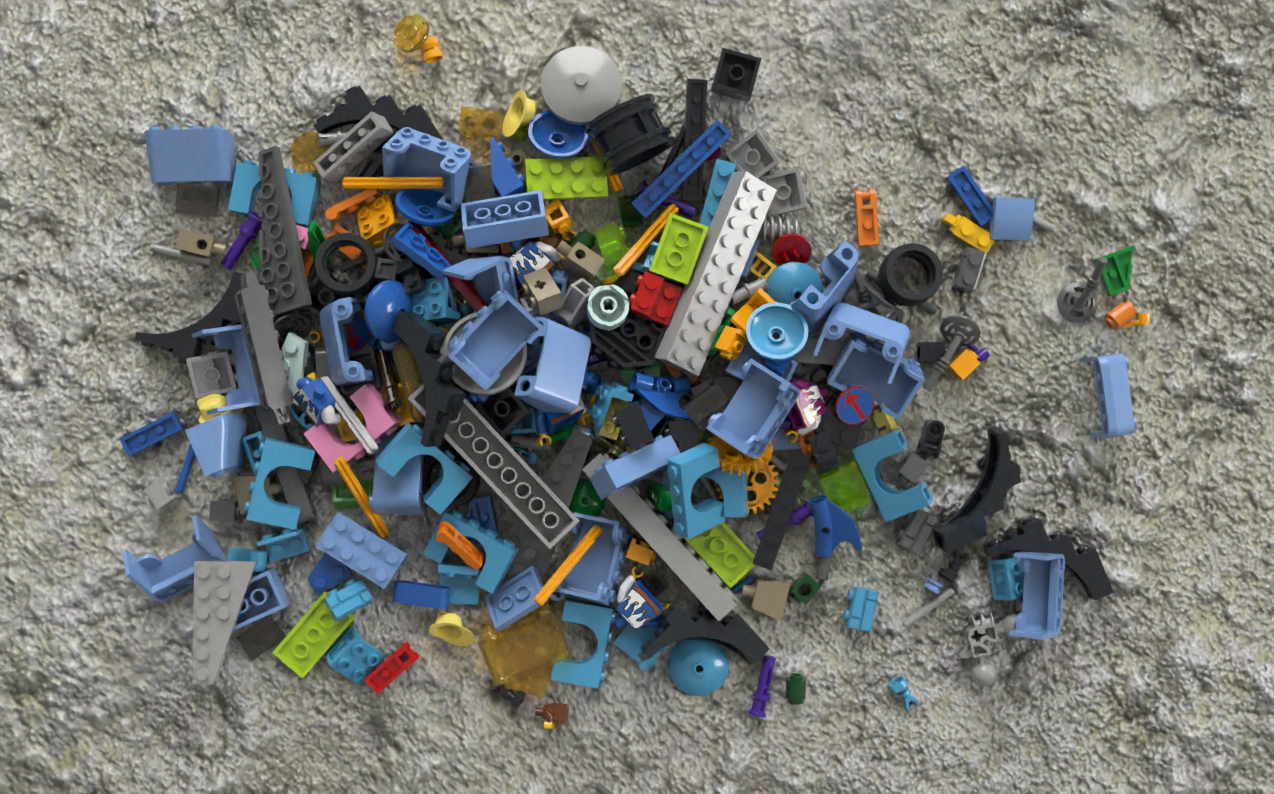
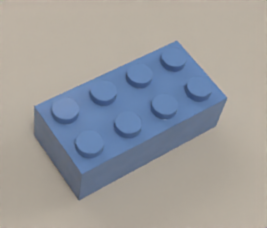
[461,190,549,249]
[589,435,680,500]
[316,512,408,589]
[233,567,291,631]

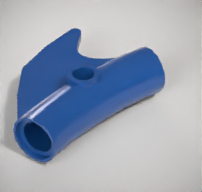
[629,372,691,420]
[809,495,862,557]

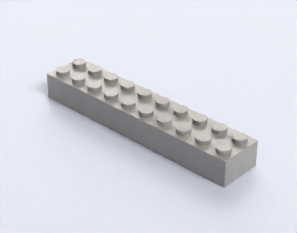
[654,171,776,376]
[407,382,579,549]
[582,452,737,621]

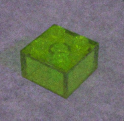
[594,222,630,272]
[817,460,872,512]

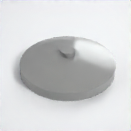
[541,46,621,125]
[443,312,527,395]

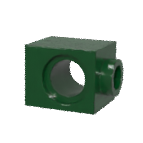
[789,571,822,604]

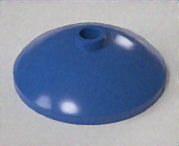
[528,110,588,159]
[395,189,456,227]
[365,280,413,343]

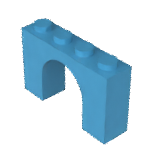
[228,160,321,227]
[375,422,473,515]
[852,428,933,522]
[243,437,315,530]
[667,443,725,539]
[663,467,748,518]
[423,509,519,594]
[551,598,616,689]

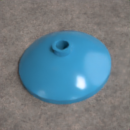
[764,262,823,305]
[746,302,808,360]
[669,639,728,696]

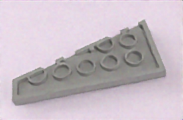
[192,560,258,684]

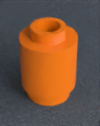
[1105,301,1137,330]

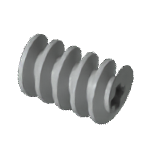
[757,216,799,242]

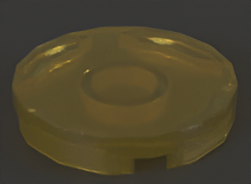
[393,13,430,53]
[291,132,331,172]

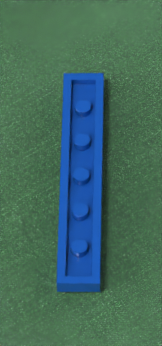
[631,120,732,219]

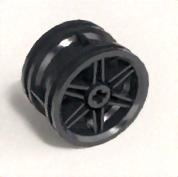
[584,94,676,176]

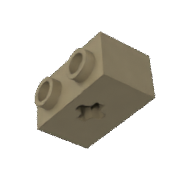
[522,267,564,316]

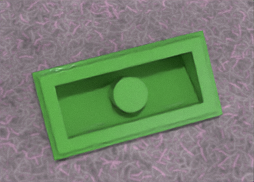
[332,482,373,509]

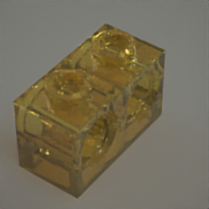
[458,106,503,142]

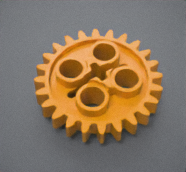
[708,433,773,476]
[714,452,780,513]

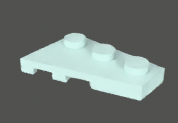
[281,333,309,406]

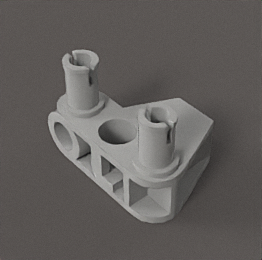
[554,276,602,328]

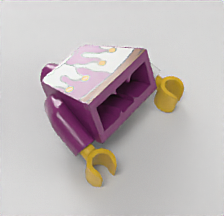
[784,380,828,443]

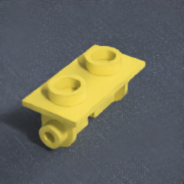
[599,397,629,440]
[872,408,904,436]

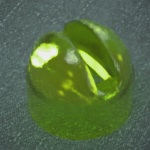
[512,127,528,142]

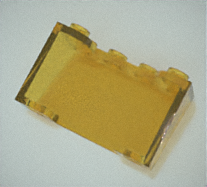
[478,603,572,687]

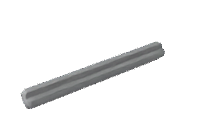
[320,376,379,455]

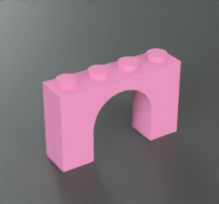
[304,383,401,473]

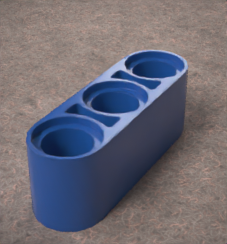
[392,580,450,609]

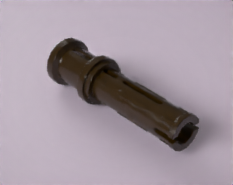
[376,350,402,410]

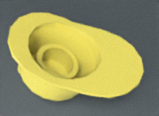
[502,90,538,137]
[197,394,244,423]
[429,611,475,646]

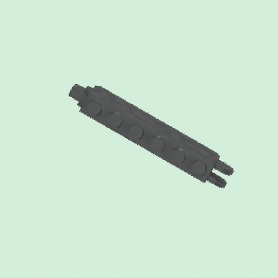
[235,271,293,425]

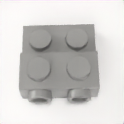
[725,128,783,178]
[760,168,812,217]
[186,350,238,399]

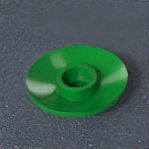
[569,480,605,517]

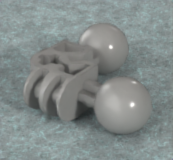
[959,612,1022,687]

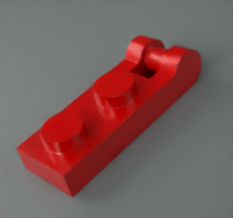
[364,641,420,694]

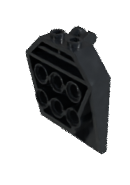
[588,265,678,371]

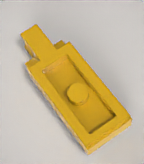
[942,213,995,253]

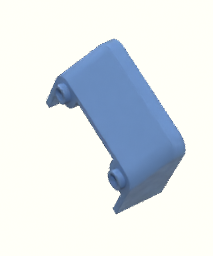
[442,256,519,306]
[813,302,910,386]
[192,325,261,415]
[1079,353,1137,438]
[122,515,226,602]
[1009,552,1065,640]

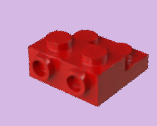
[629,271,683,327]

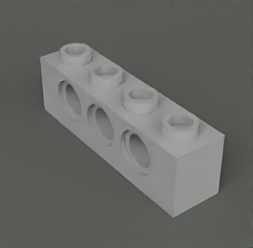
[313,111,394,183]

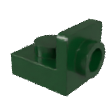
[618,194,643,228]

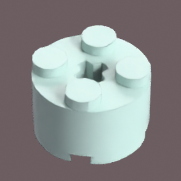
[586,285,629,331]

